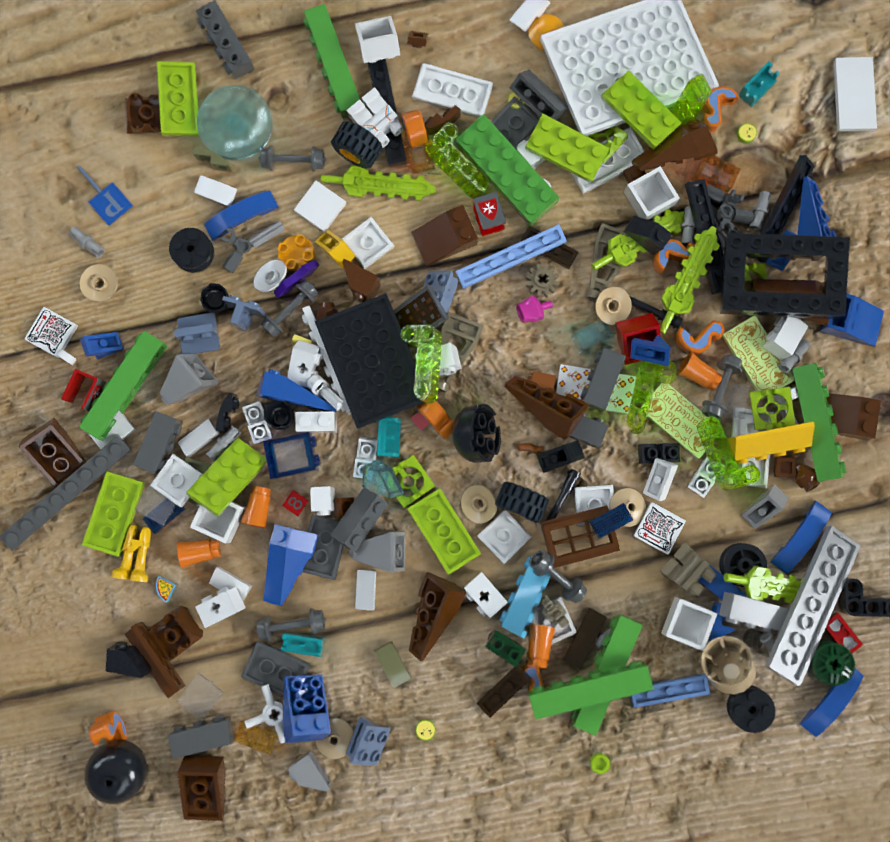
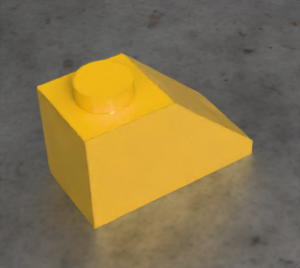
[315,229,356,269]

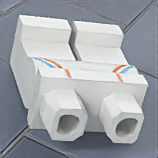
[347,87,403,148]

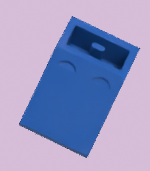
[819,294,884,347]
[282,674,331,743]

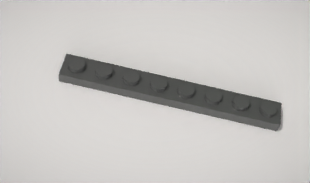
[0,435,132,551]

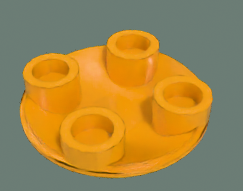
[528,14,564,50]
[278,234,315,272]

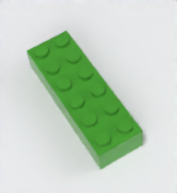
[455,114,559,226]

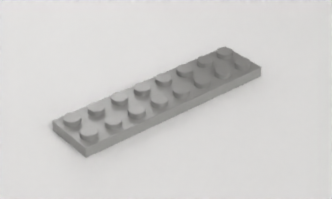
[765,526,861,687]

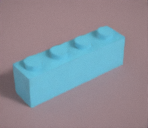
[499,555,551,638]

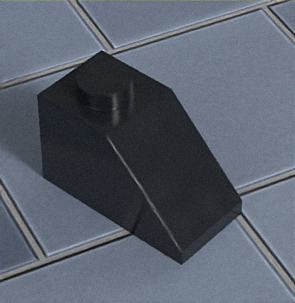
[623,216,672,254]
[537,440,585,473]
[105,642,152,678]

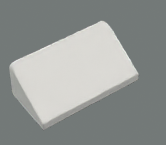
[178,419,220,457]
[643,458,678,501]
[209,566,252,601]
[355,570,377,611]

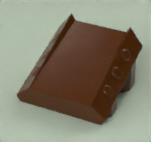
[125,93,161,134]
[147,606,203,662]

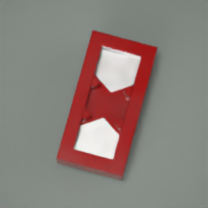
[825,612,863,653]

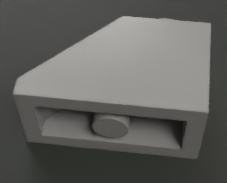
[741,484,789,529]
[288,751,332,791]

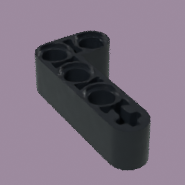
[838,577,890,617]

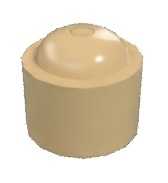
[701,636,756,694]

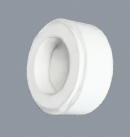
[56,349,77,366]

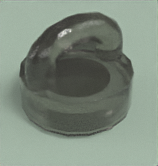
[743,628,764,650]

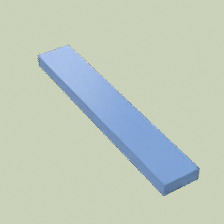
[456,224,567,289]

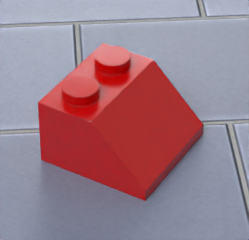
[615,313,661,365]

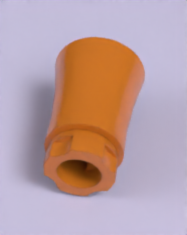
[677,352,722,391]
[240,486,271,529]
[177,539,221,569]
[527,624,556,669]

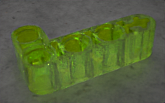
[668,74,712,125]
[425,122,488,198]
[401,324,442,404]
[627,361,677,434]
[697,416,760,491]

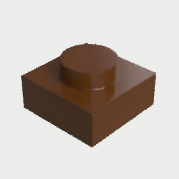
[407,31,428,48]
[623,165,646,184]
[774,457,796,478]
[334,497,354,518]

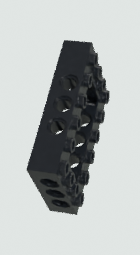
[720,233,850,320]

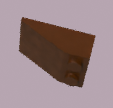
[411,205,478,266]
[826,393,881,440]
[19,418,86,488]
[177,756,225,821]

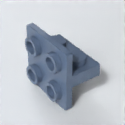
[423,270,459,314]
[222,295,265,332]
[174,313,220,354]
[346,717,390,766]

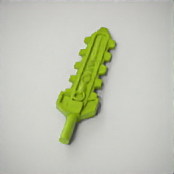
[321,165,436,201]
[591,209,685,271]
[660,226,720,334]
[724,566,803,603]

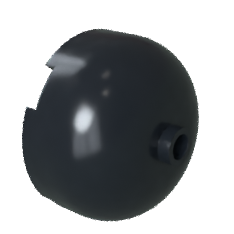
[452,404,501,463]
[84,740,149,804]

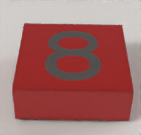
[282,490,309,517]

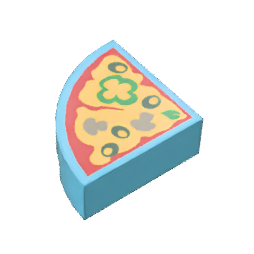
[156,576,177,603]

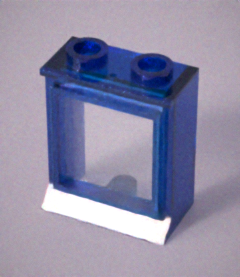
[263,432,321,480]

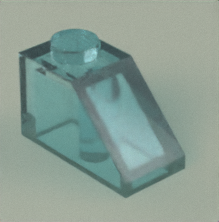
[571,321,613,353]
[362,460,403,498]

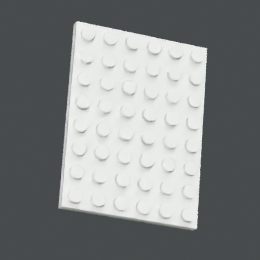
[540,0,720,136]

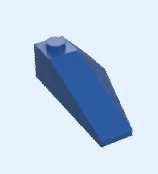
[797,176,836,237]
[255,369,337,412]
[263,524,319,606]

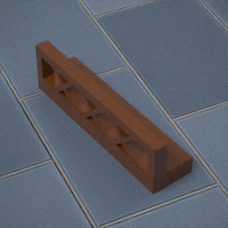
[125,622,186,698]

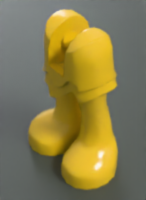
[110,525,151,582]

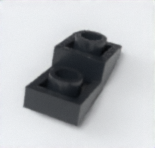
[215,393,239,433]
[638,443,680,464]

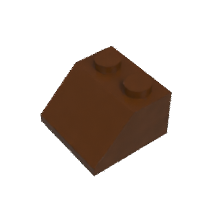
[342,259,381,303]

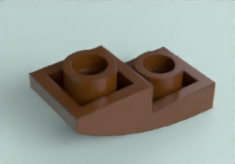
[424,105,461,136]

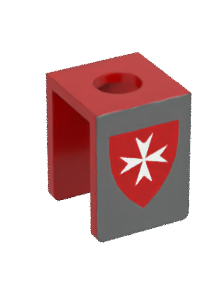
[472,192,506,236]
[61,369,107,411]

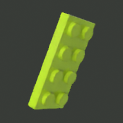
[157,61,200,136]
[601,70,682,150]
[525,114,610,183]
[186,438,268,517]
[82,471,145,557]
[407,488,481,575]

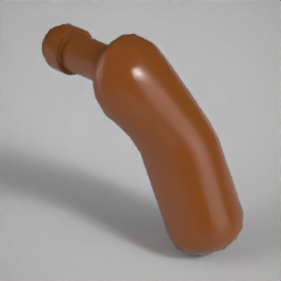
[517,443,544,454]

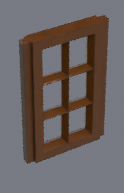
[540,505,620,568]

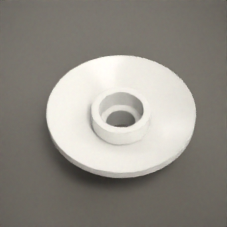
[254,260,287,292]

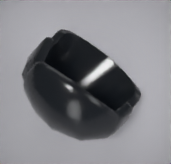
[200,283,229,313]
[263,400,294,430]

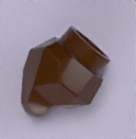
[316,302,338,320]
[795,464,820,492]

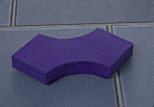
[274,260,319,298]

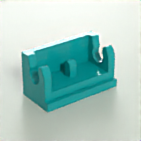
[738,61,780,107]
[377,418,401,458]
[281,631,325,657]

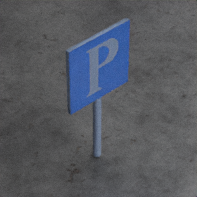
[77,166,133,226]

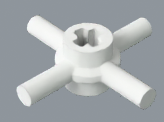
[245,684,285,744]

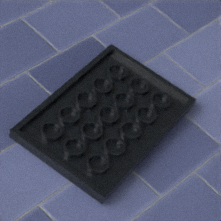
[315,293,430,429]

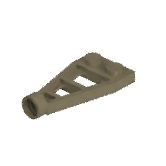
[586,223,628,302]
[432,312,484,392]

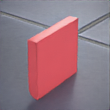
[410,412,429,430]

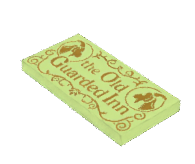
[722,316,795,400]
[639,381,723,459]

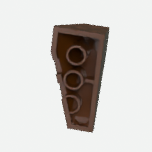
[632,119,718,171]
[751,279,829,326]
[505,376,589,440]
[409,572,466,661]

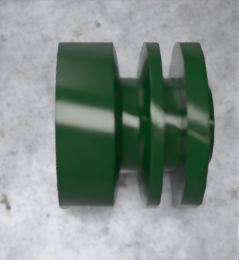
[806,639,855,686]

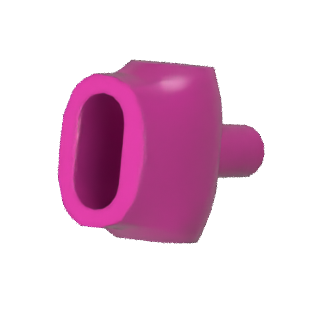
[516,296,553,323]

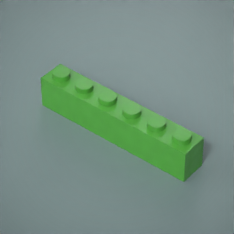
[303,4,360,119]
[79,331,168,441]
[792,363,847,482]
[571,613,643,736]
[528,660,654,720]

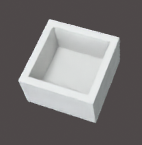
[355,16,400,63]
[624,167,680,220]
[190,501,246,543]
[661,597,717,651]

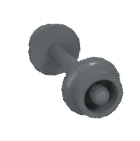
[259,145,327,172]
[261,280,319,337]
[702,354,742,420]
[529,550,587,603]
[256,608,327,642]

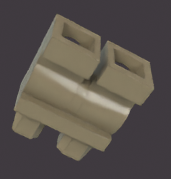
[661,543,716,597]

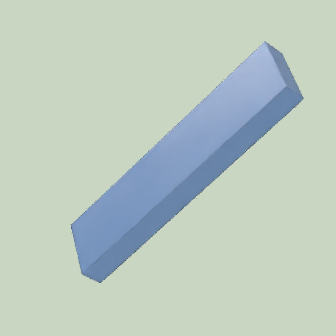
[630,673,710,708]

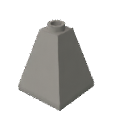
[160,354,219,405]
[350,532,405,572]

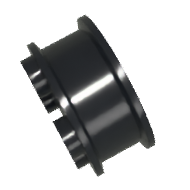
[169,228,215,273]
[719,543,767,587]
[727,685,776,733]

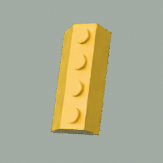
[725,422,815,464]

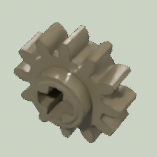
[526,264,559,298]
[540,596,569,628]

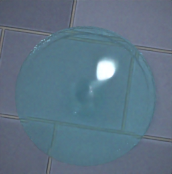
[197,85,273,160]

